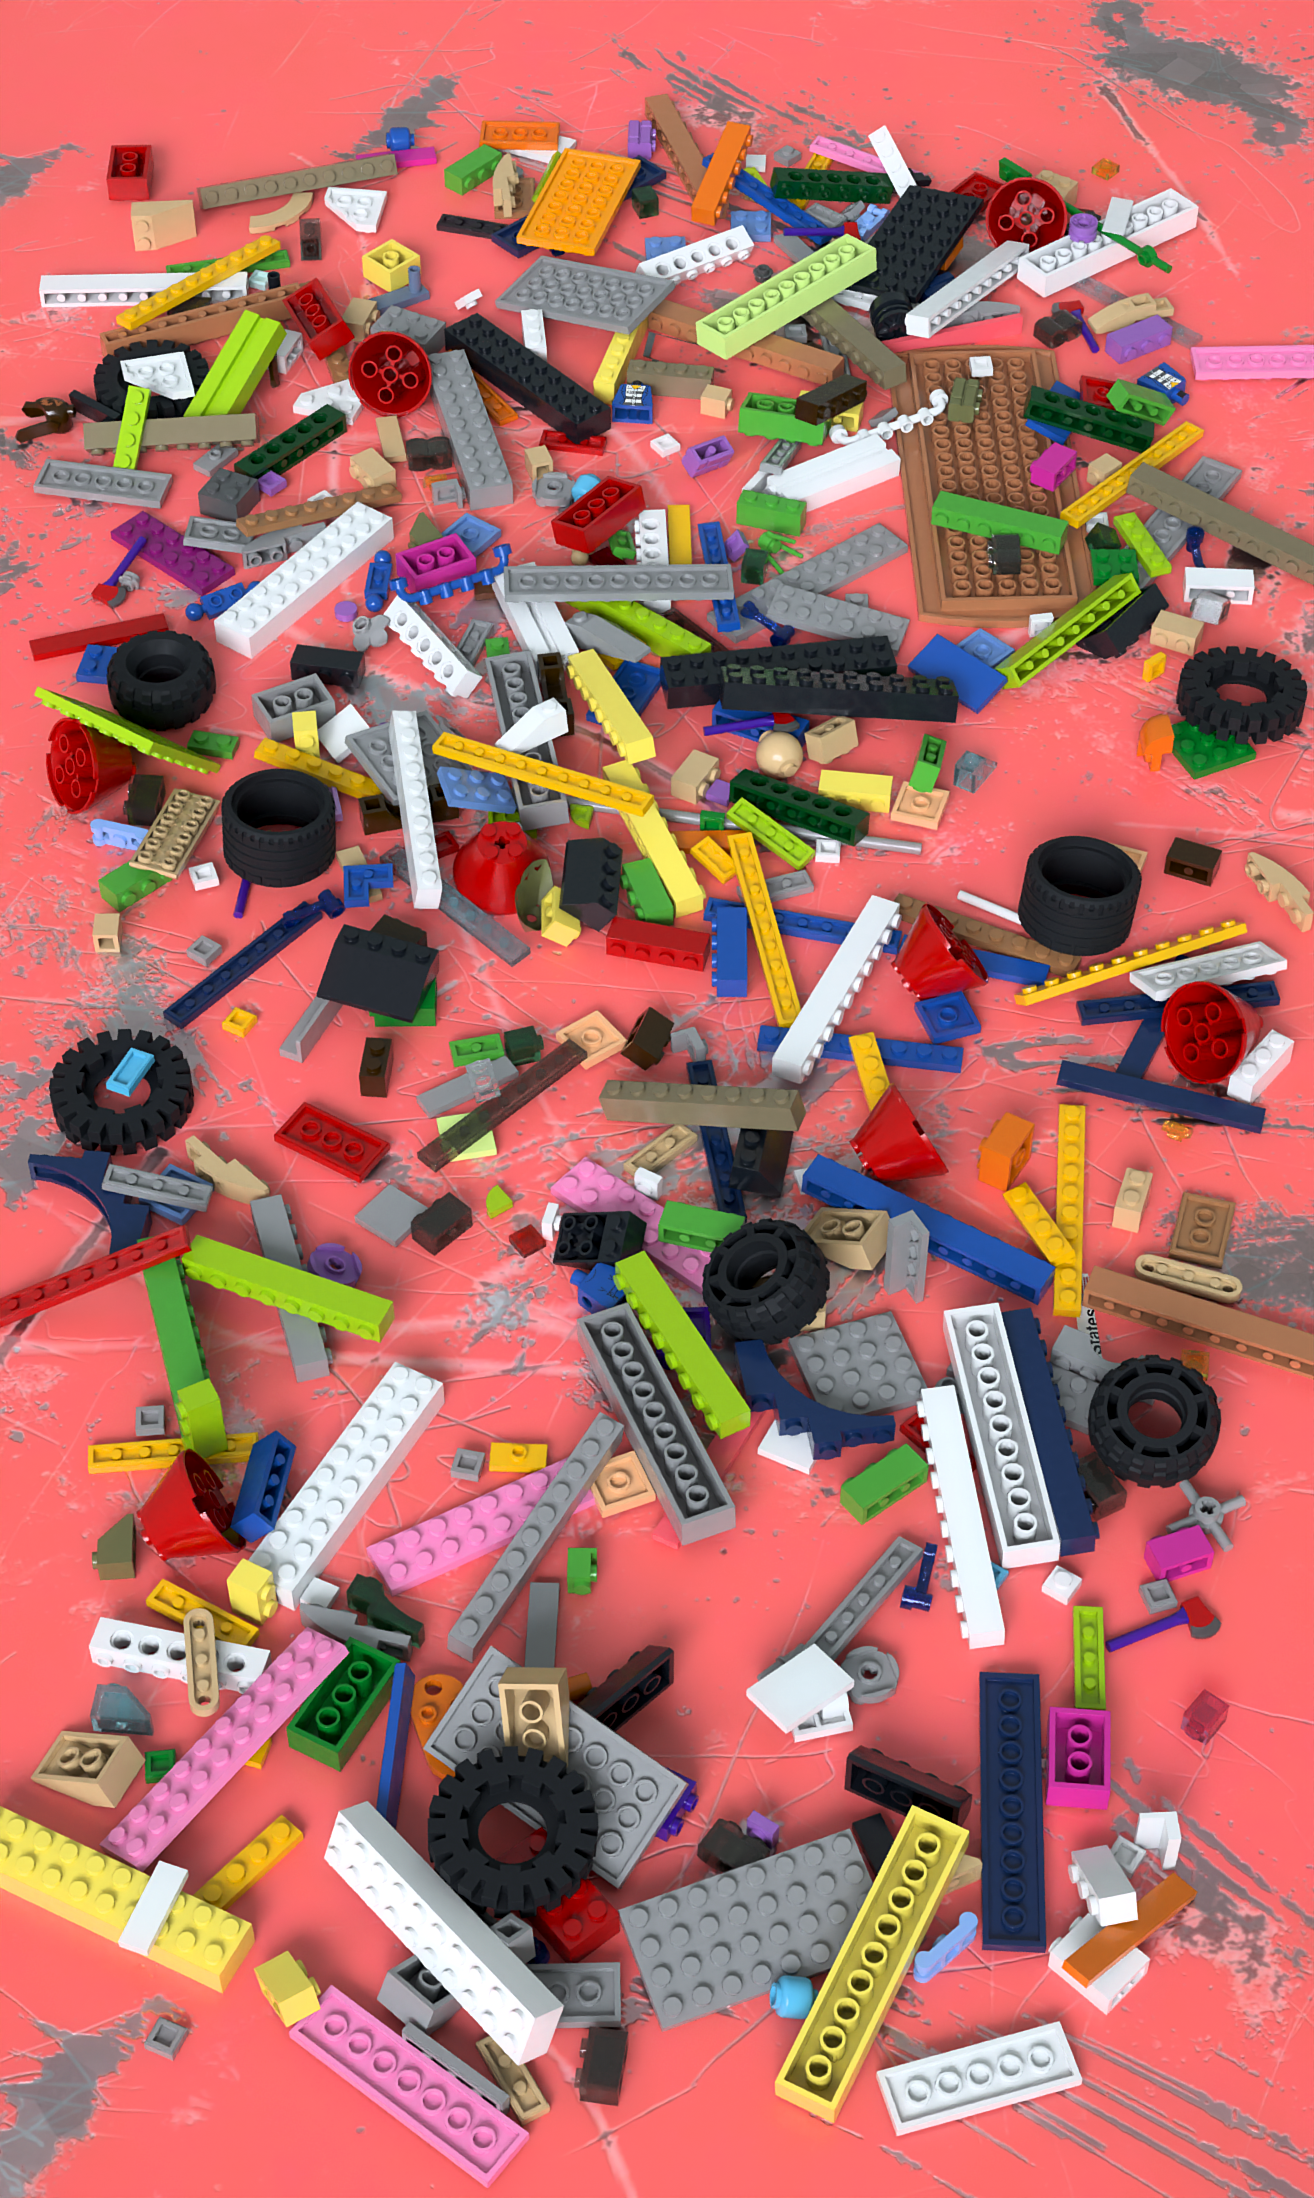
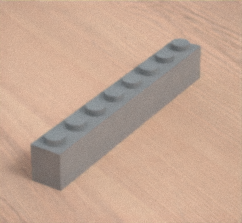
[250,1194,333,1383]

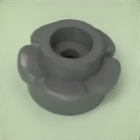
[753,264,773,283]

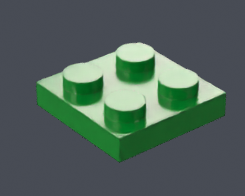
[1090,549,1139,586]

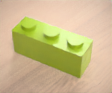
[175,1378,228,1459]

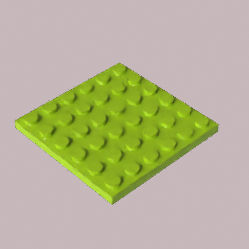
[34,687,221,774]

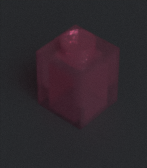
[1181,1689,1230,1745]

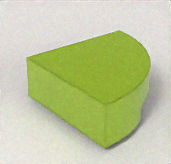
[570,804,594,829]
[486,1185,513,1219]

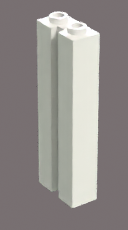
[765,434,901,513]
[492,562,579,678]

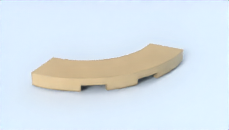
[249,192,314,234]

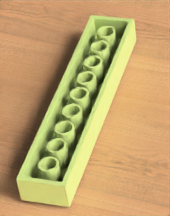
[696,234,877,360]

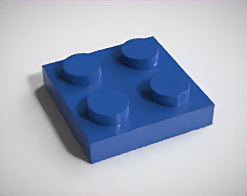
[76,644,118,685]
[914,991,981,1045]

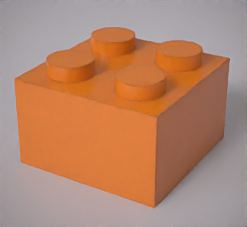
[977,1112,1035,1192]

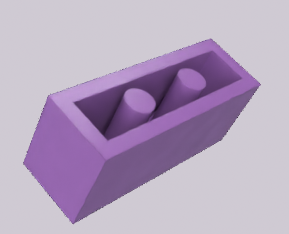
[1105,314,1173,364]

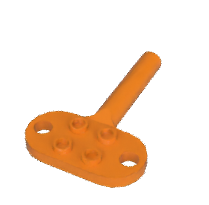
[410,1672,592,1780]

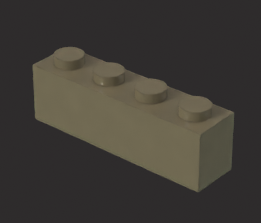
[627,359,714,400]

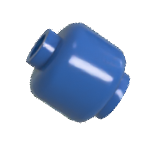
[386,127,414,151]

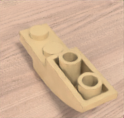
[493,153,519,217]
[1088,293,1174,334]
[1245,852,1314,932]
[185,1135,271,1205]

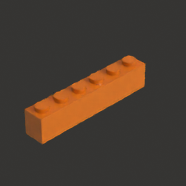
[691,121,753,226]

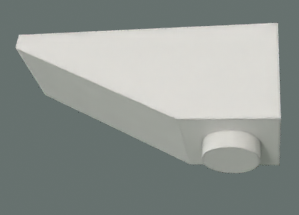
[495,697,568,754]

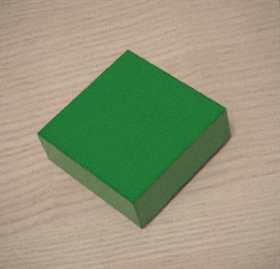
[700,810,725,831]
[145,1749,176,1784]

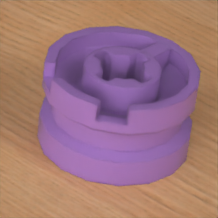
[1068,213,1098,243]

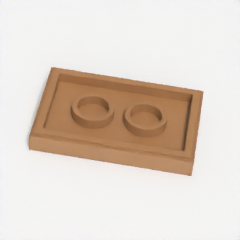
[494,178,535,219]
[1168,1192,1236,1269]

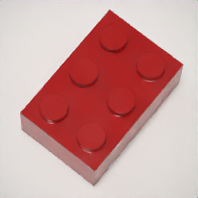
[106,145,154,201]

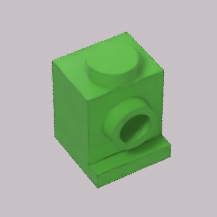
[567,1548,597,1595]

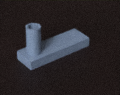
[368,266,430,316]

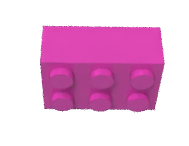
[395,533,477,594]
[1046,1707,1111,1810]

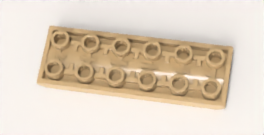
[129,788,220,880]

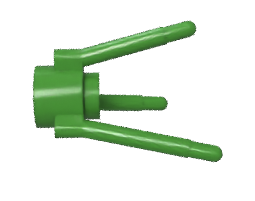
[758,530,803,575]

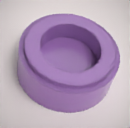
[334,601,358,622]

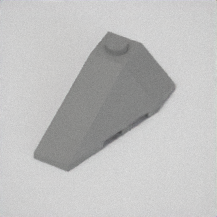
[565,611,651,663]

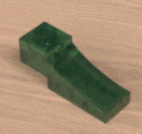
[346,1573,425,1649]

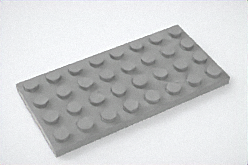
[495,255,676,334]
[423,1646,689,1889]
[618,1828,873,2032]

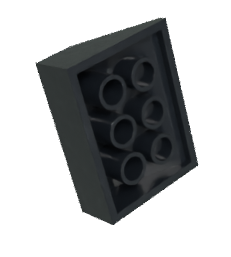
[317,924,439,1023]

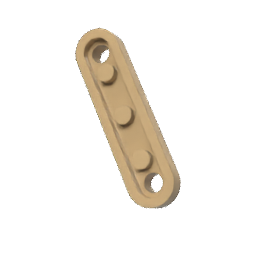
[1134,1254,1242,1303]
[183,1608,220,1717]

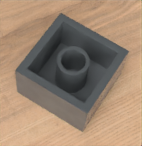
[198,468,260,522]

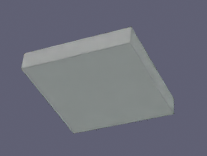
[355,1184,430,1247]

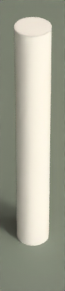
[957,890,1021,925]

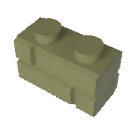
[948,377,983,423]

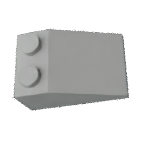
[377,1955,463,2035]

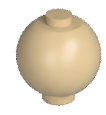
[756,730,803,779]

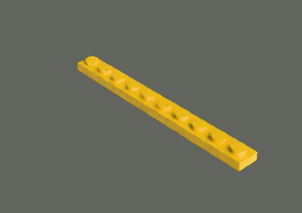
[116,235,281,330]
[1060,421,1204,529]
[432,732,654,817]
[727,832,801,1028]
[1014,919,1247,1006]
[1053,1104,1085,1318]

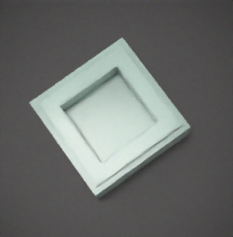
[248,269,269,291]

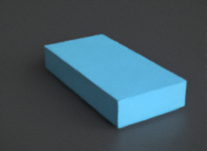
[106,1048,155,1097]

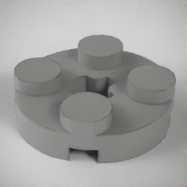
[532,472,575,508]
[841,1646,899,1705]

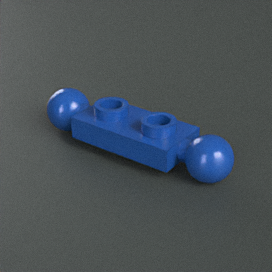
[364,550,393,612]
[185,581,260,621]

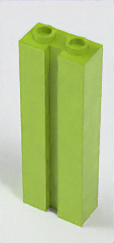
[183,310,287,417]

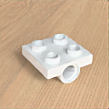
[791,1692,853,1743]

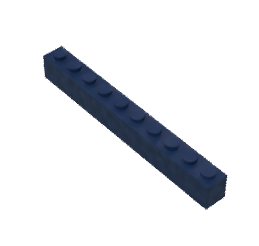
[1001,1308,1100,1557]

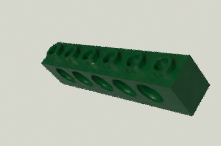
[770,167,894,204]
[1023,385,1154,453]
[234,404,347,479]
[729,769,870,847]

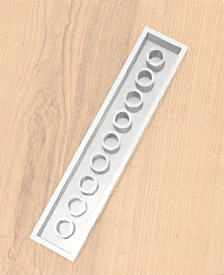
[1017,188,1199,298]
[214,502,394,659]
[943,1302,1061,1569]
[248,1362,445,1611]
[324,1801,564,2066]

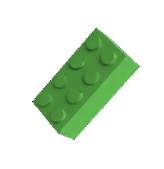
[738,392,832,446]

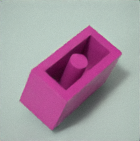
[1030,442,1077,492]
[1144,1525,1214,1582]

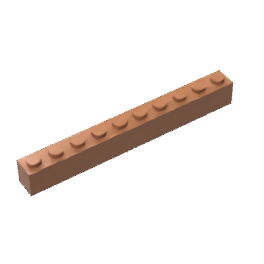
[645,94,729,220]
[99,282,301,357]
[648,299,844,385]
[1082,1265,1314,1380]

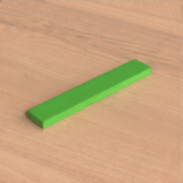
[166,249,290,273]

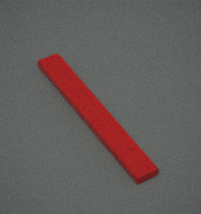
[0,1225,192,1328]

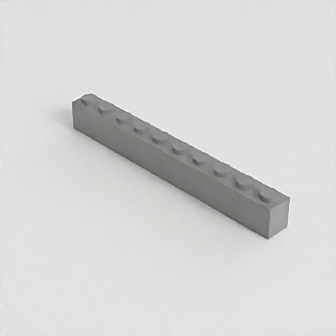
[447,1412,624,1663]

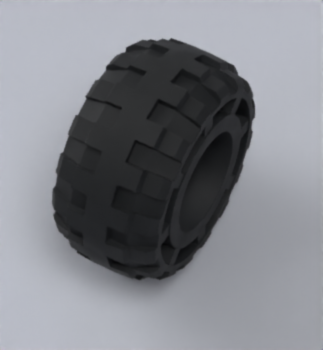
[106,630,216,731]
[702,1218,830,1345]
[1088,1355,1221,1488]

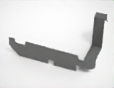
[643,331,700,362]

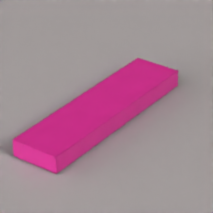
[356,147,437,168]

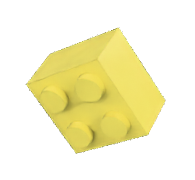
[362,239,421,292]

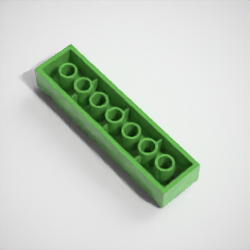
[137,1235,211,1437]

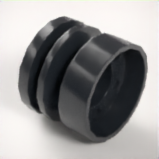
[869,291,913,341]

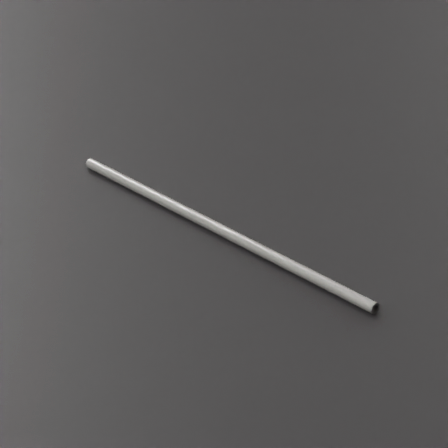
[510,788,922,855]

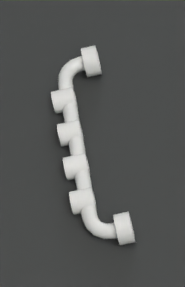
[829,389,948,445]

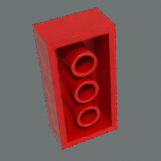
[282,277,355,361]
[551,476,646,554]
[496,1827,620,1963]

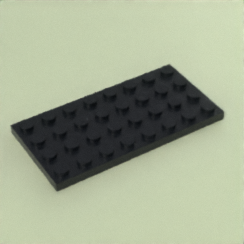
[845,185,984,304]

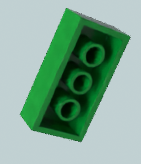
[286,1637,401,1772]

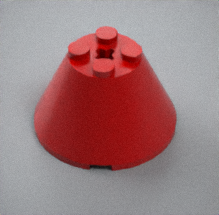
[985,177,1068,253]
[348,331,433,417]
[46,718,136,814]
[453,821,551,915]
[891,902,989,1001]
[1161,981,1263,1084]
[849,1083,949,1183]
[136,1449,246,1561]

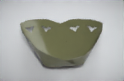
[515,859,553,932]

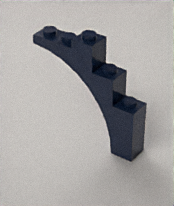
[28,1150,152,1254]
[734,1339,896,1460]

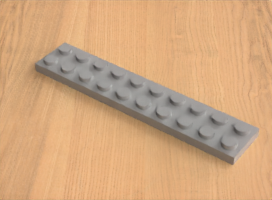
[1123,456,1242,589]
[707,523,908,644]
[504,564,734,603]

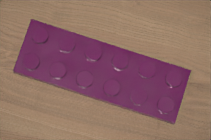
[110,511,235,596]

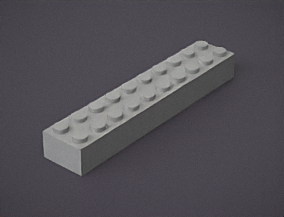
[427,349,513,511]
[485,650,570,831]
[576,1302,736,1546]

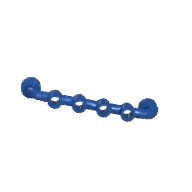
[388,543,512,605]

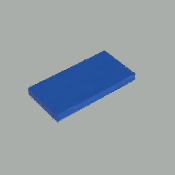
[1025,381,1080,445]
[908,634,1008,714]
[586,660,661,725]

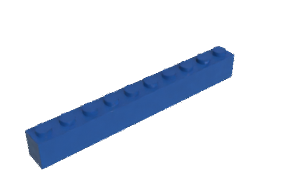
[801,1154,1056,1305]

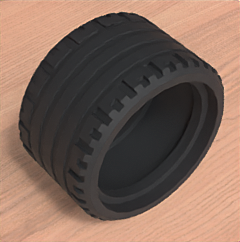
[221,769,336,888]
[1018,836,1142,956]

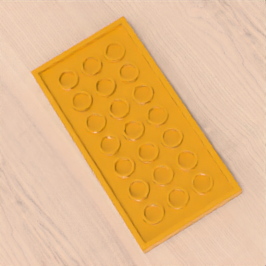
[516,148,641,256]

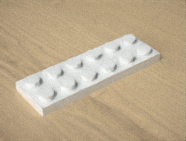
[1130,941,1287,1001]
[876,2021,1082,2136]

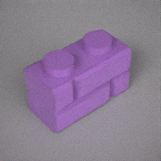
[628,120,656,160]
[681,435,734,478]

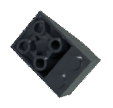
[553,1211,647,1270]

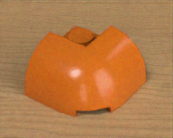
[1137,714,1174,772]

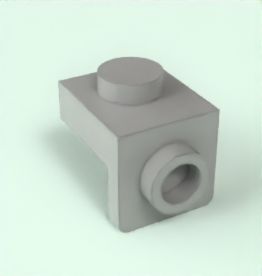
[431,478,466,509]
[671,1026,708,1062]

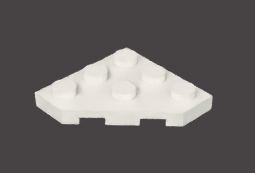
[324,187,387,233]
[120,351,195,400]
[293,379,364,425]

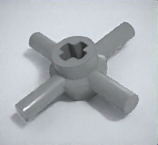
[1166,1479,1246,1552]

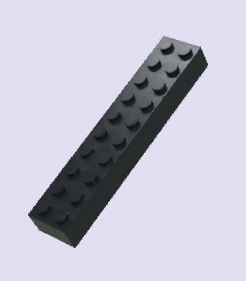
[444,313,611,445]
[660,636,897,709]
[718,664,959,723]

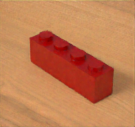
[606,917,710,972]

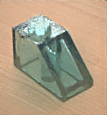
[953,751,997,794]
[90,1683,154,1736]

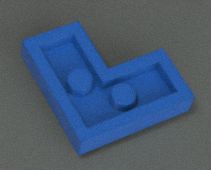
[343,863,394,908]

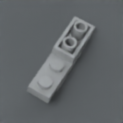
[942,301,1020,329]
[241,522,326,569]
[299,1603,413,1661]

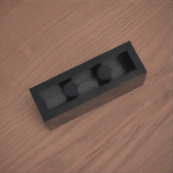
[290,644,366,688]

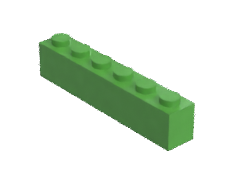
[931,491,1069,555]

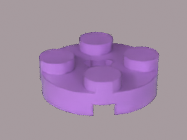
[307,1243,362,1288]

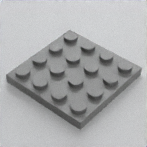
[344,710,472,805]
[788,1311,927,1416]

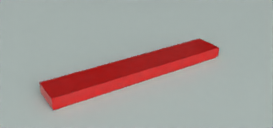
[29,613,169,661]

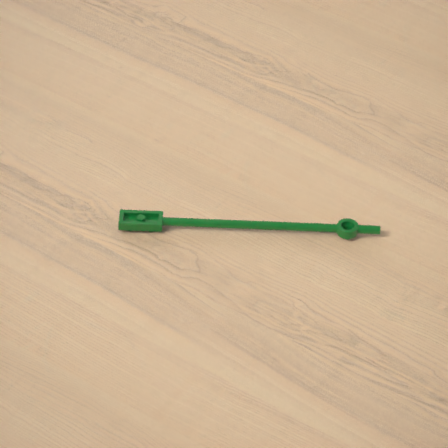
[999,157,1172,273]

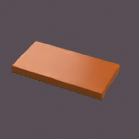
[479,120,560,151]

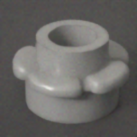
[119,571,140,592]

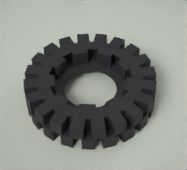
[94,340,209,419]
[1176,646,1308,745]
[49,1029,194,1156]
[428,1746,598,1919]

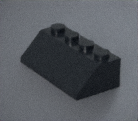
[1076,583,1169,659]
[559,838,623,932]
[728,1128,794,1198]
[577,1645,674,1732]
[844,1745,973,1827]

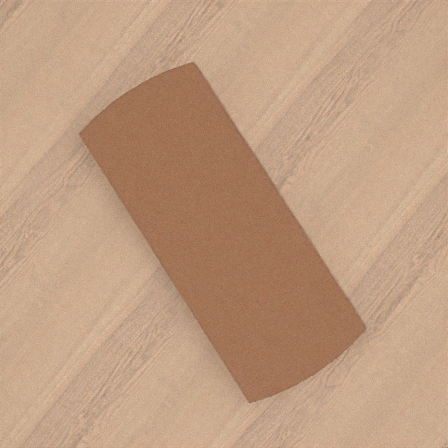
[890,345,1097,628]

